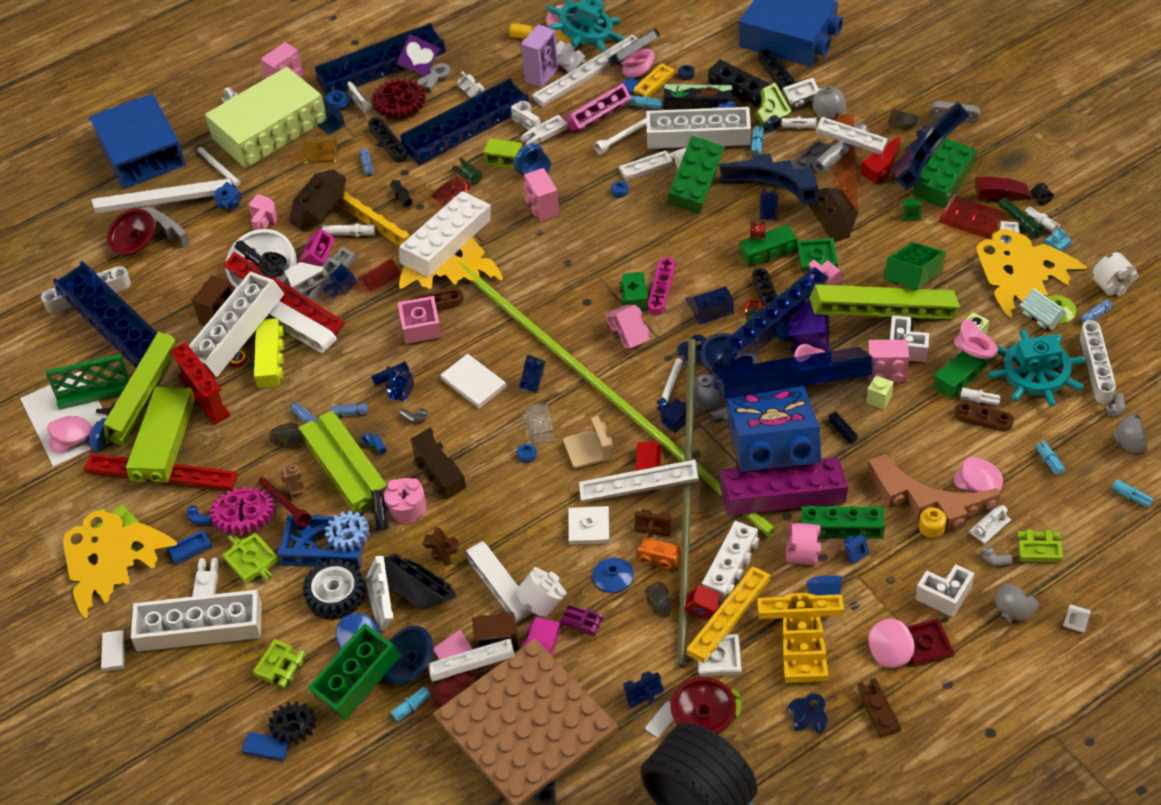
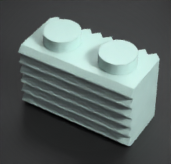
[1020,288,1066,331]

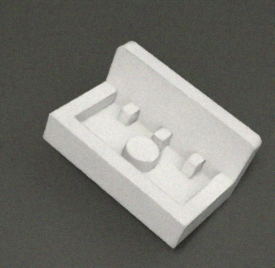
[557,40,586,72]
[782,78,822,108]

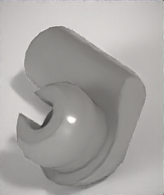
[1106,393,1125,417]
[710,407,728,422]
[981,546,1012,567]

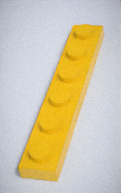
[337,191,410,246]
[686,566,770,664]

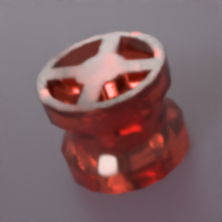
[750,221,765,240]

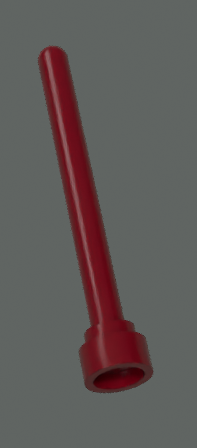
[258,477,312,527]

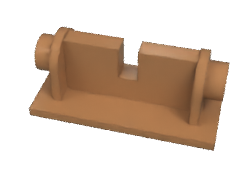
[280,462,305,501]

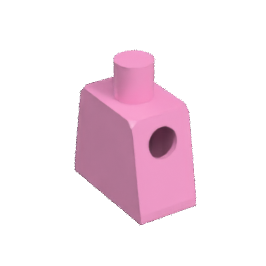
[427,630,481,681]

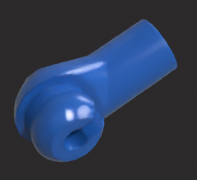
[186,505,212,525]

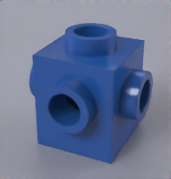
[213,182,243,212]

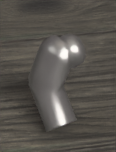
[399,408,428,424]

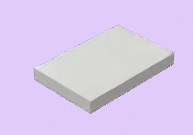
[440,354,507,408]

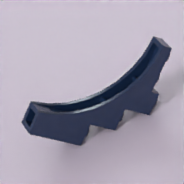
[892,101,970,191]
[719,153,819,205]

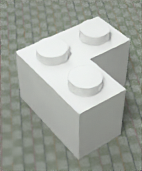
[890,316,929,362]
[915,564,975,618]

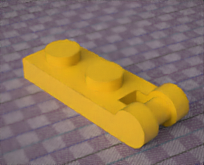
[633,63,675,98]

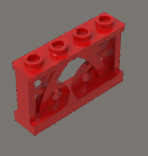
[170,342,231,425]

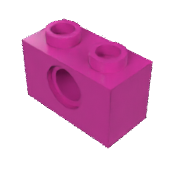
[298,228,335,267]

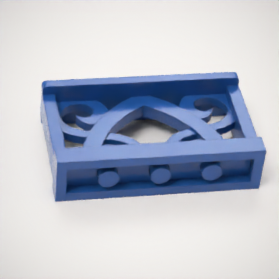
[278,515,366,569]

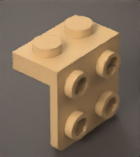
[563,416,613,469]

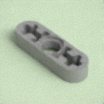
[930,101,981,123]

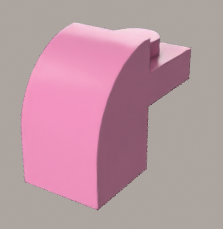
[248,194,278,231]
[806,260,843,286]

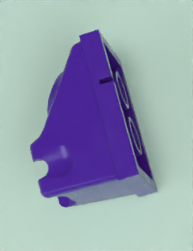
[787,298,830,354]

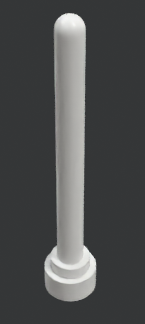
[594,118,647,155]

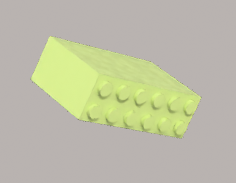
[205,67,327,168]

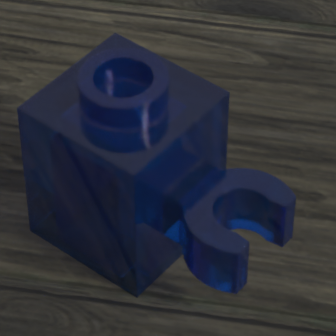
[760,189,778,220]
[323,263,357,299]
[386,367,414,401]
[657,397,686,434]

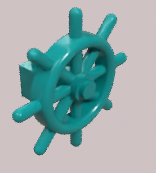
[546,0,624,52]
[988,329,1086,407]

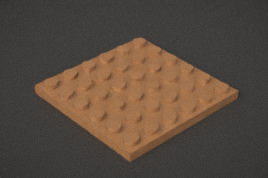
[433,639,619,805]

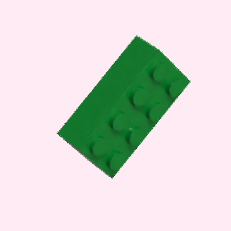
[667,135,725,214]
[913,138,977,208]
[883,242,947,290]
[307,623,402,720]

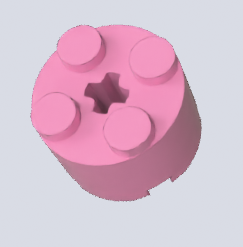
[384,478,427,524]
[786,523,821,565]

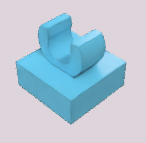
[1045,229,1072,251]

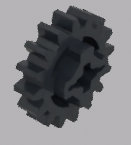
[269,701,316,745]

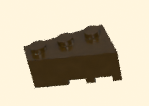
[411,427,466,500]

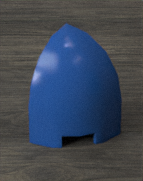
[89,418,107,453]
[807,575,842,596]

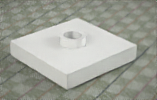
[569,506,609,545]

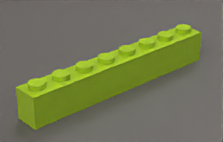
[809,285,960,319]

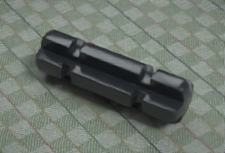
[829,412,858,443]

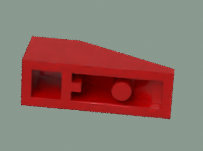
[861,136,901,185]

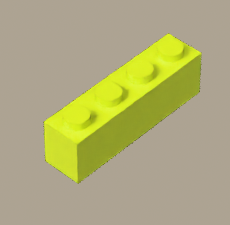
[254,318,284,388]

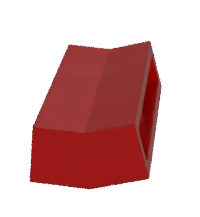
[636,440,661,471]

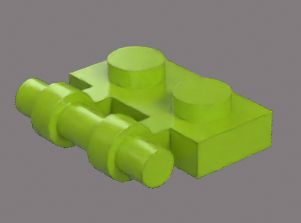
[1017,529,1063,563]
[253,639,306,689]

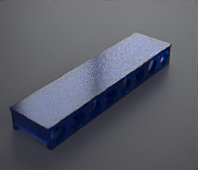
[314,22,447,95]
[400,78,531,166]
[53,261,157,368]
[714,266,829,377]
[712,347,872,399]

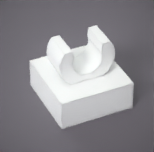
[1064,604,1091,633]

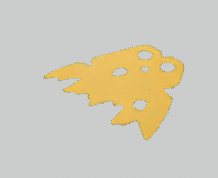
[977,229,1087,318]
[399,237,503,289]
[63,510,177,618]

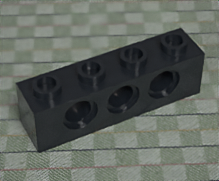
[708,59,771,108]

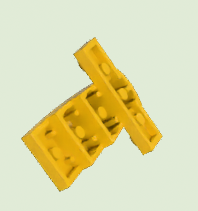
[757,593,844,683]

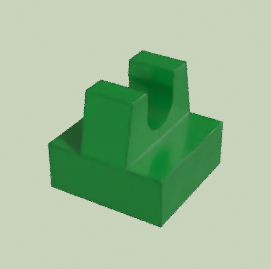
[902,198,922,221]

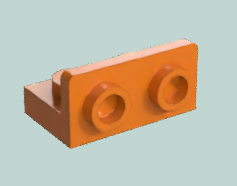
[636,537,681,571]

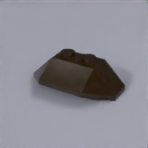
[289,169,346,231]
[808,188,858,243]

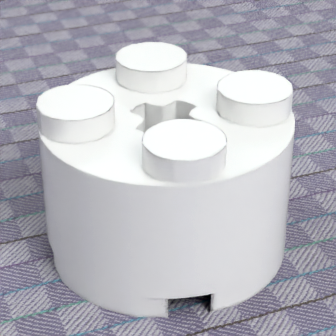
[1092,252,1139,296]
[516,567,567,616]

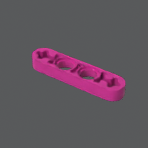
[648,257,675,315]

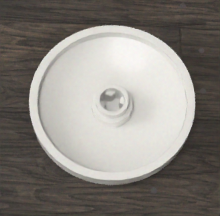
[226,229,296,288]

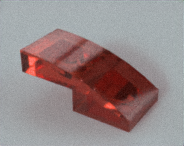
[432,177,470,205]

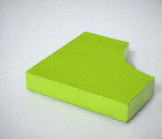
[755,83,792,128]

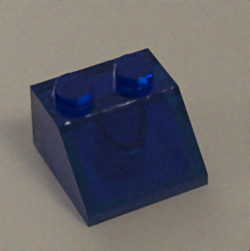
[685,286,734,325]

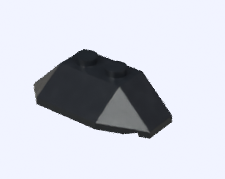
[384,553,456,610]

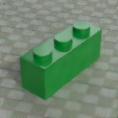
[739,224,798,268]
[933,350,989,400]

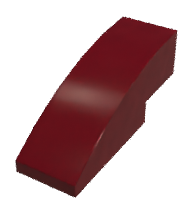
[975,177,1031,203]

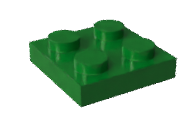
[797,238,838,272]

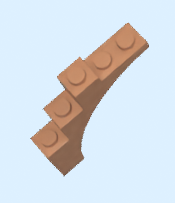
[867,454,1000,531]

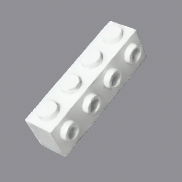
[702,521,760,603]

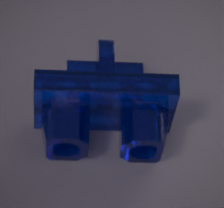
[519,355,546,393]
[623,671,664,708]

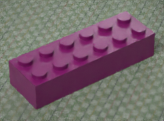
[719,457,848,516]

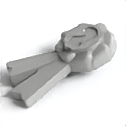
[417,63,450,92]

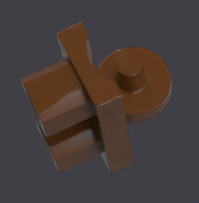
[634,509,672,538]
[423,527,460,565]

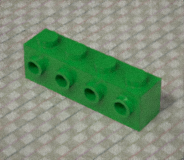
[801,506,885,539]

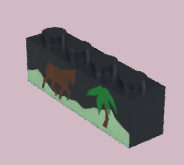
[663,84,732,110]

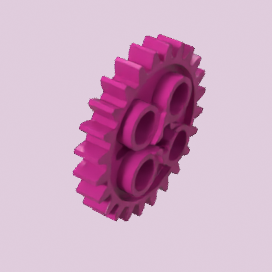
[210,486,275,536]

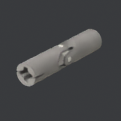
[813,123,869,174]

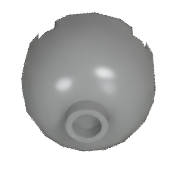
[812,86,847,118]
[694,374,725,412]
[1114,413,1149,454]
[995,583,1040,623]

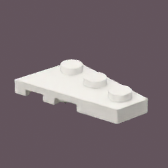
[364,556,393,631]

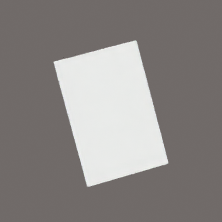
[20,372,108,466]

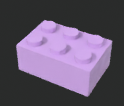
[521,24,559,88]

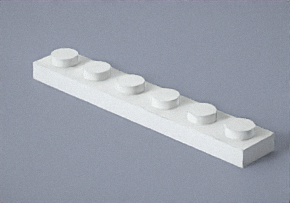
[579,460,699,503]

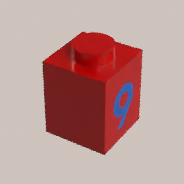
[684,584,720,620]

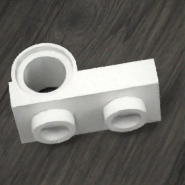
[511,101,540,130]

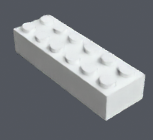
[647,107,751,149]
[399,191,491,277]
[189,272,284,377]
[131,590,262,652]

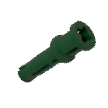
[998,197,1044,239]

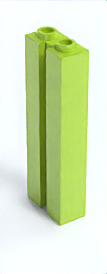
[104,332,176,447]
[126,387,195,483]
[299,410,388,514]

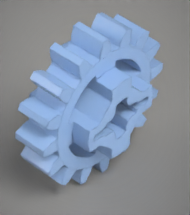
[325,511,370,552]

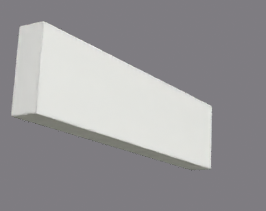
[815,117,888,155]
[428,639,515,682]

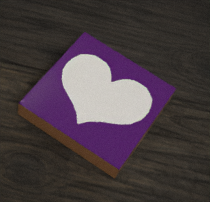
[396,34,440,77]

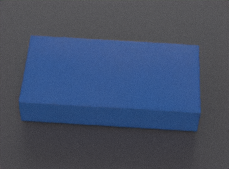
[167,530,212,565]
[242,732,290,762]

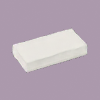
[101,630,125,672]

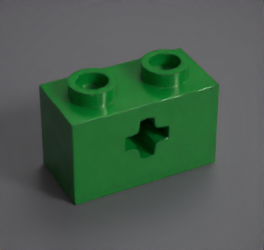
[619,271,648,311]

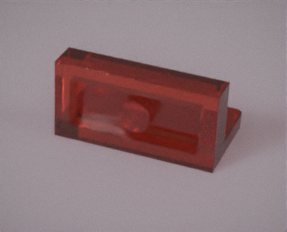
[357,258,401,291]

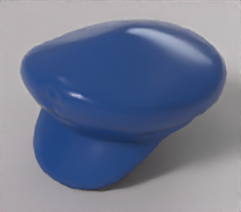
[514,143,551,175]
[336,613,379,650]

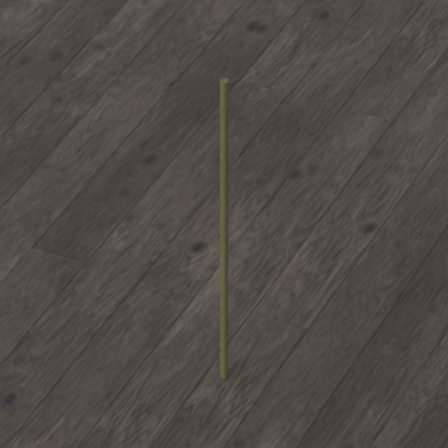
[677,339,696,668]

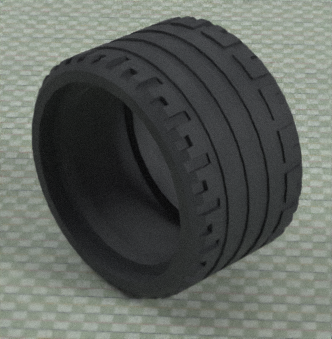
[640,723,758,805]

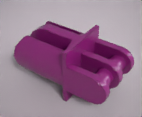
[560,605,604,636]

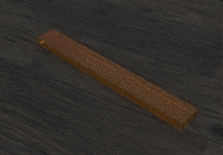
[836,114,858,212]

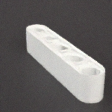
[41,266,131,313]
[264,301,337,353]
[1080,320,1116,404]
[464,541,533,623]

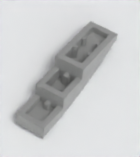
[136,206,190,248]
[302,246,357,301]

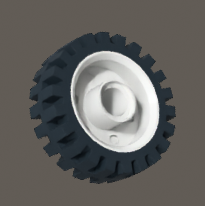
[303,559,366,620]

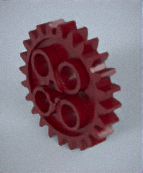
[372,78,426,120]

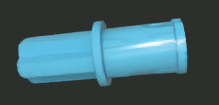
[629,95,663,109]
[751,126,764,155]
[1035,441,1065,476]
[1111,479,1153,508]
[390,687,431,723]

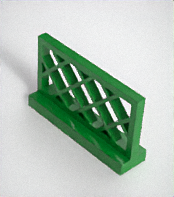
[46,354,131,410]

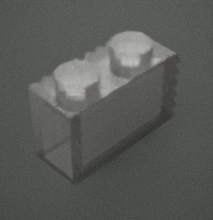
[522,402,555,446]

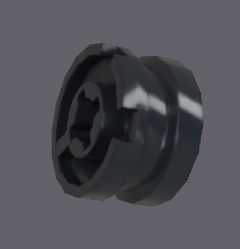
[259,252,287,277]

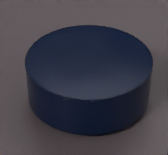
[678,65,695,80]
[764,115,781,132]

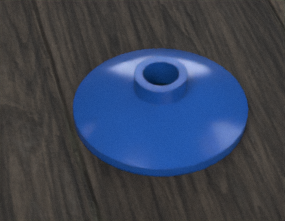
[593,558,634,593]

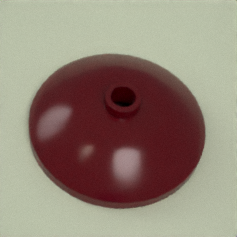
[107,208,155,256]
[671,677,736,734]

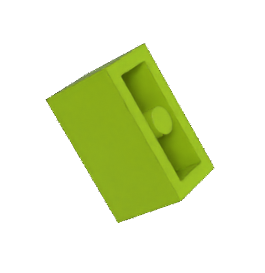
[483,138,522,169]

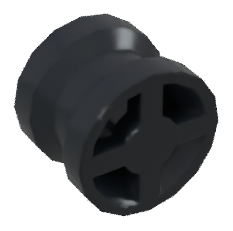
[1031,183,1053,206]

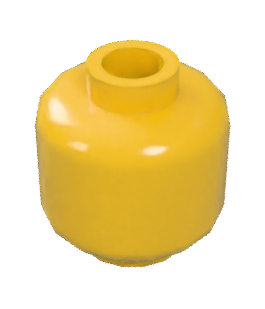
[919,508,947,538]

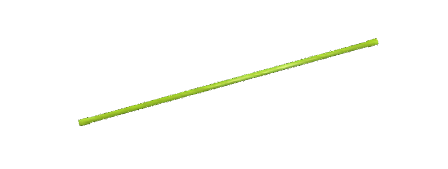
[458,261,776,537]

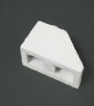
[285,262,330,294]

